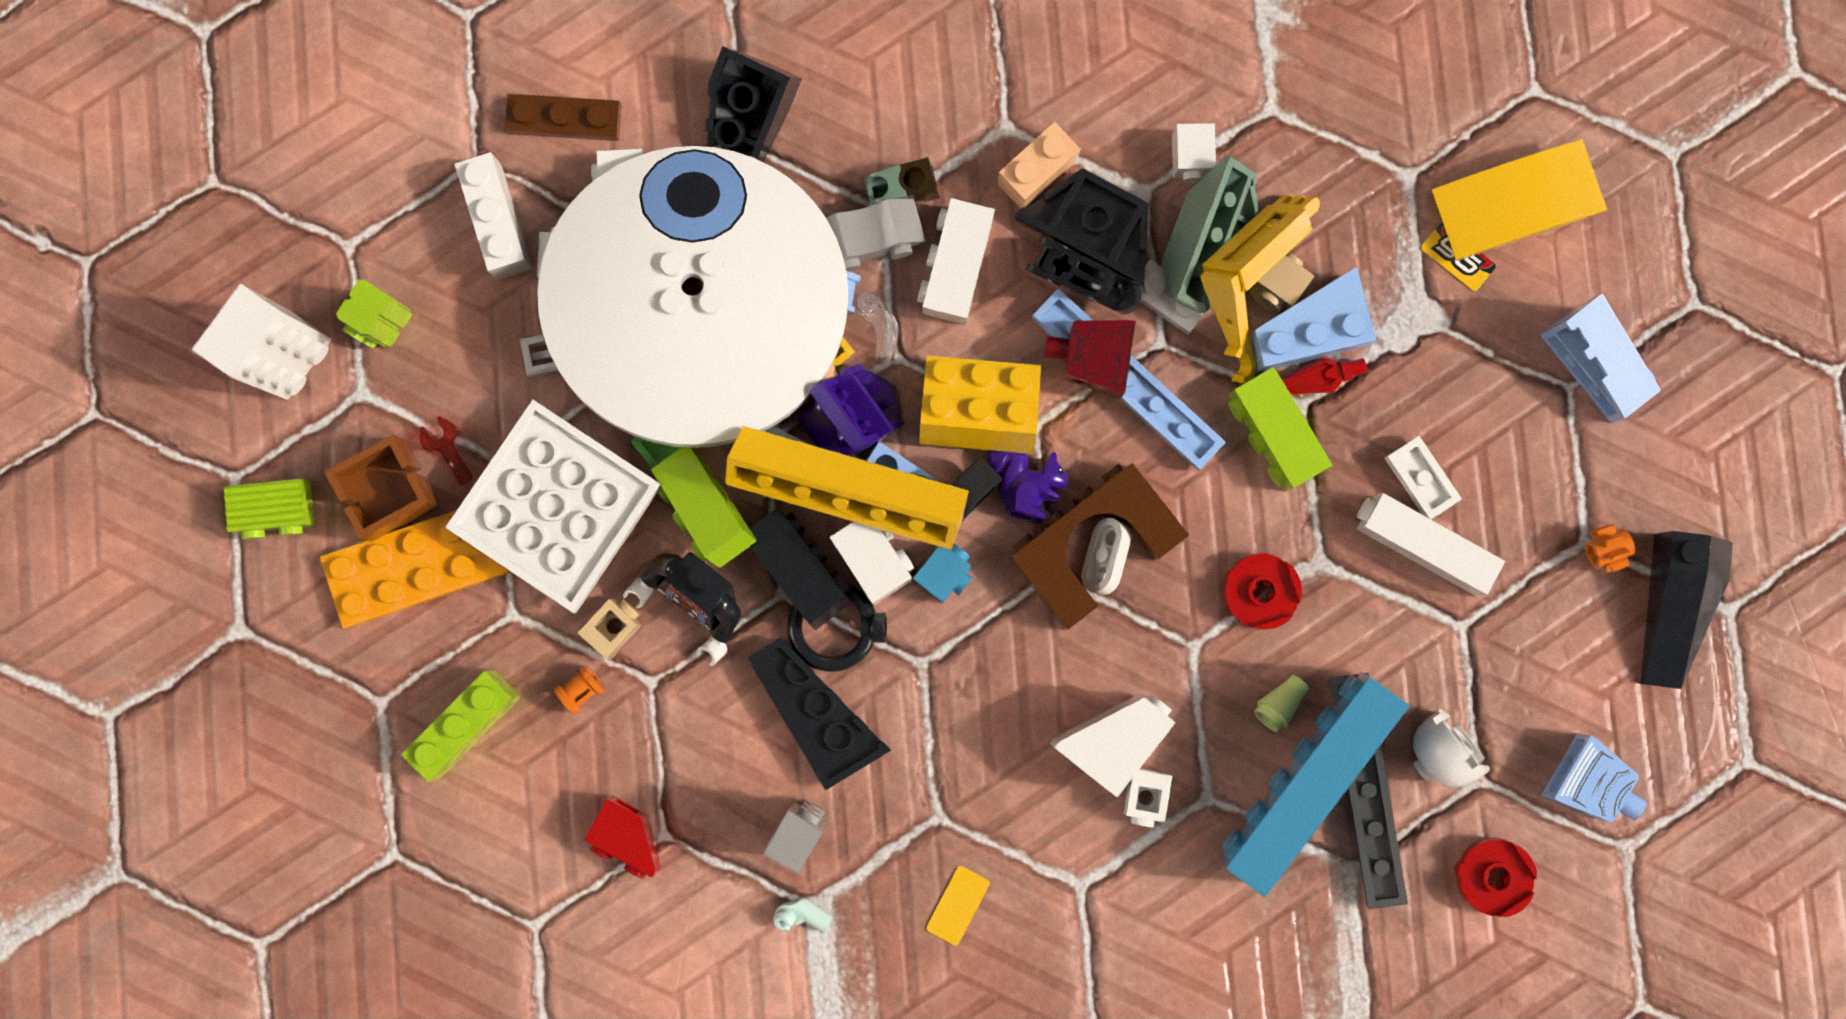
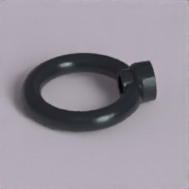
[787,583,887,672]

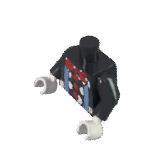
[623,551,741,666]

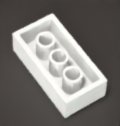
[192,284,332,400]

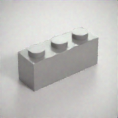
[763,800,829,874]

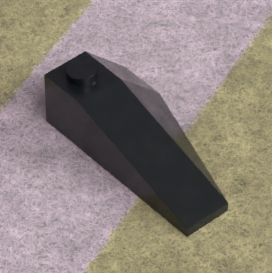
[705,46,802,163]
[1641,531,1733,689]

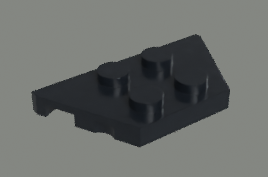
[1015,168,1148,287]

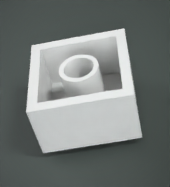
[830,522,915,605]

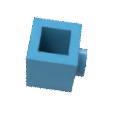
[913,543,972,603]

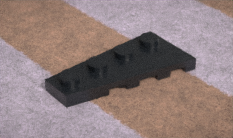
[747,638,891,791]

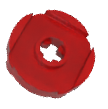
[1223,553,1302,630]
[1454,838,1537,917]

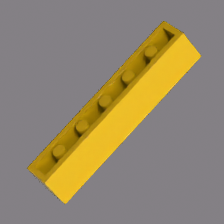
[725,426,969,550]

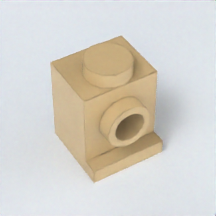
[578,599,642,659]

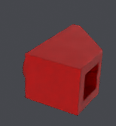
[584,796,661,879]

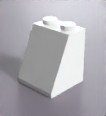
[1049,695,1176,797]

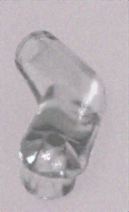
[856,292,899,361]

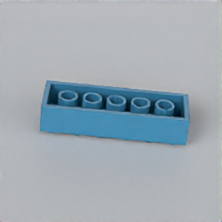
[1222,672,1410,897]

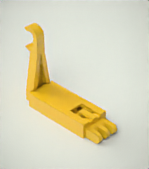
[1200,194,1320,383]

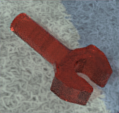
[420,416,473,486]

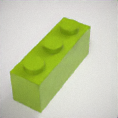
[1228,367,1333,492]
[651,447,757,568]
[401,670,522,782]

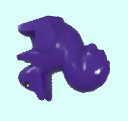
[986,450,1068,525]

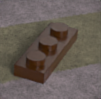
[505,94,622,141]

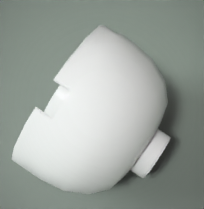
[1413,709,1490,788]

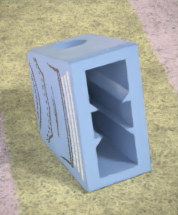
[1541,733,1647,823]

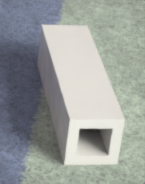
[1356,493,1505,596]

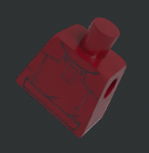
[1043,320,1136,398]

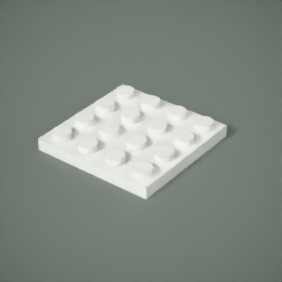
[445,400,661,613]

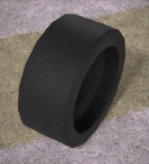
[951,458,1002,521]

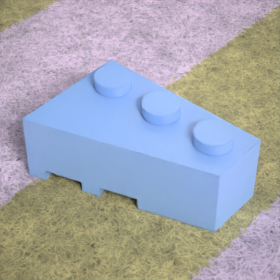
[1249,267,1376,374]
[1540,294,1661,423]

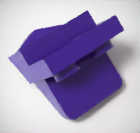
[798,363,905,457]

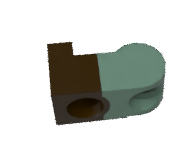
[864,157,940,206]

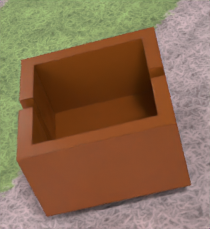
[324,435,441,542]

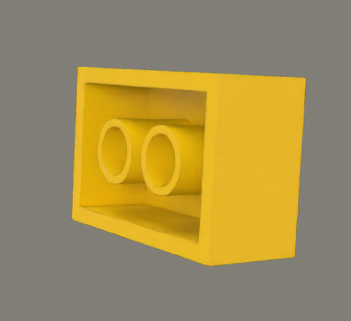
[919,355,1041,454]

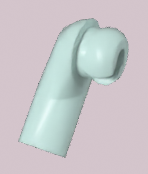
[773,898,833,933]

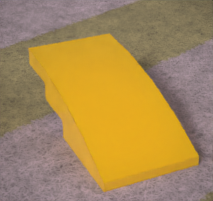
[1432,139,1607,261]

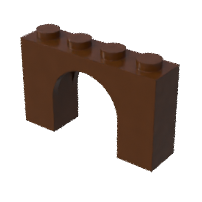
[1009,463,1189,630]

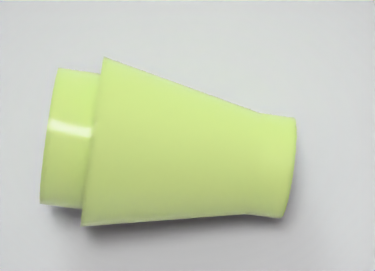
[1254,675,1309,732]

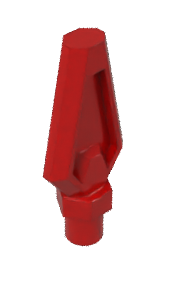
[1281,357,1367,394]

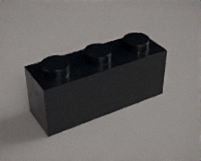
[749,507,852,630]

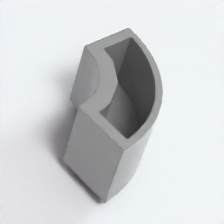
[826,198,926,272]

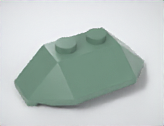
[1161,156,1258,313]

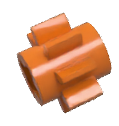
[1585,524,1635,573]

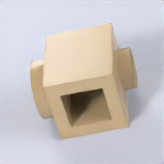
[1249,252,1314,314]

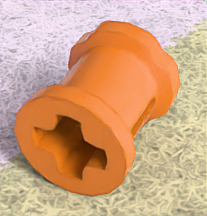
[554,664,606,715]

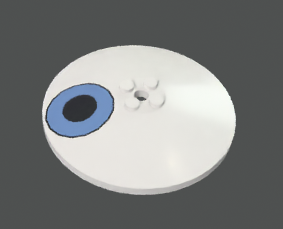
[537,146,848,448]

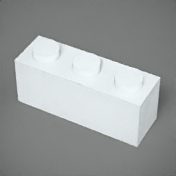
[455,152,534,280]
[917,198,995,325]

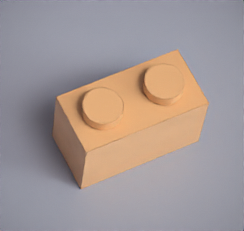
[997,122,1081,209]

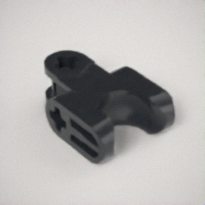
[1025,236,1142,315]

